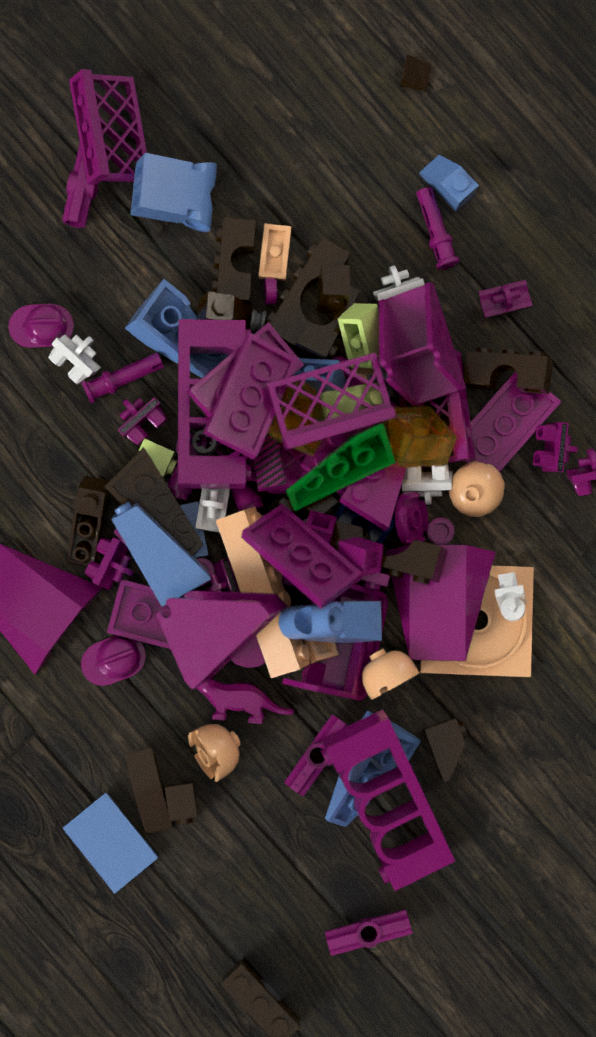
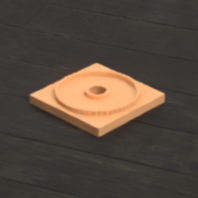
[420,566,534,677]

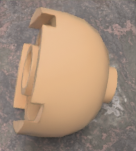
[449,461,505,517]
[362,648,419,700]
[188,724,240,782]

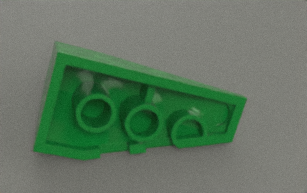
[286,423,396,511]

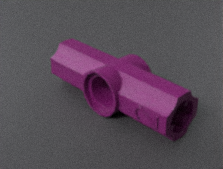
[62,144,99,228]
[284,714,348,797]
[325,909,412,956]

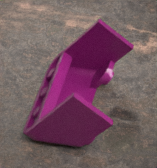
[282,584,388,701]

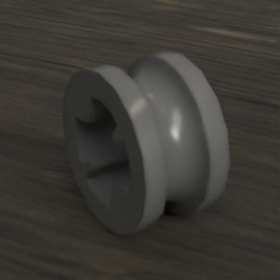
[250,309,267,334]
[192,429,218,456]

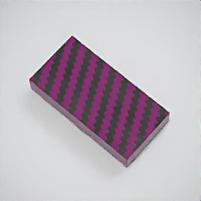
[253,433,286,491]

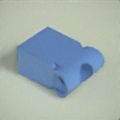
[131,153,217,232]
[278,601,382,644]

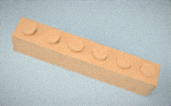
[216,507,310,678]

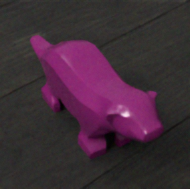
[195,678,294,724]

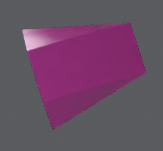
[0,544,103,675]
[386,545,496,661]

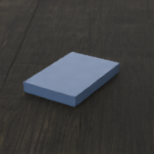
[63,792,159,894]

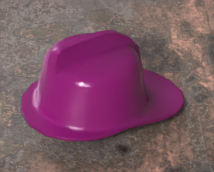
[8,304,74,348]
[81,635,146,686]

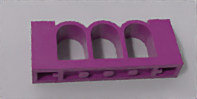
[178,319,251,489]
[321,709,455,891]

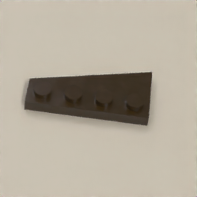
[104,447,203,556]

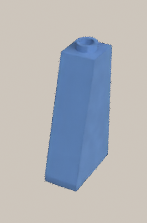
[112,502,211,606]

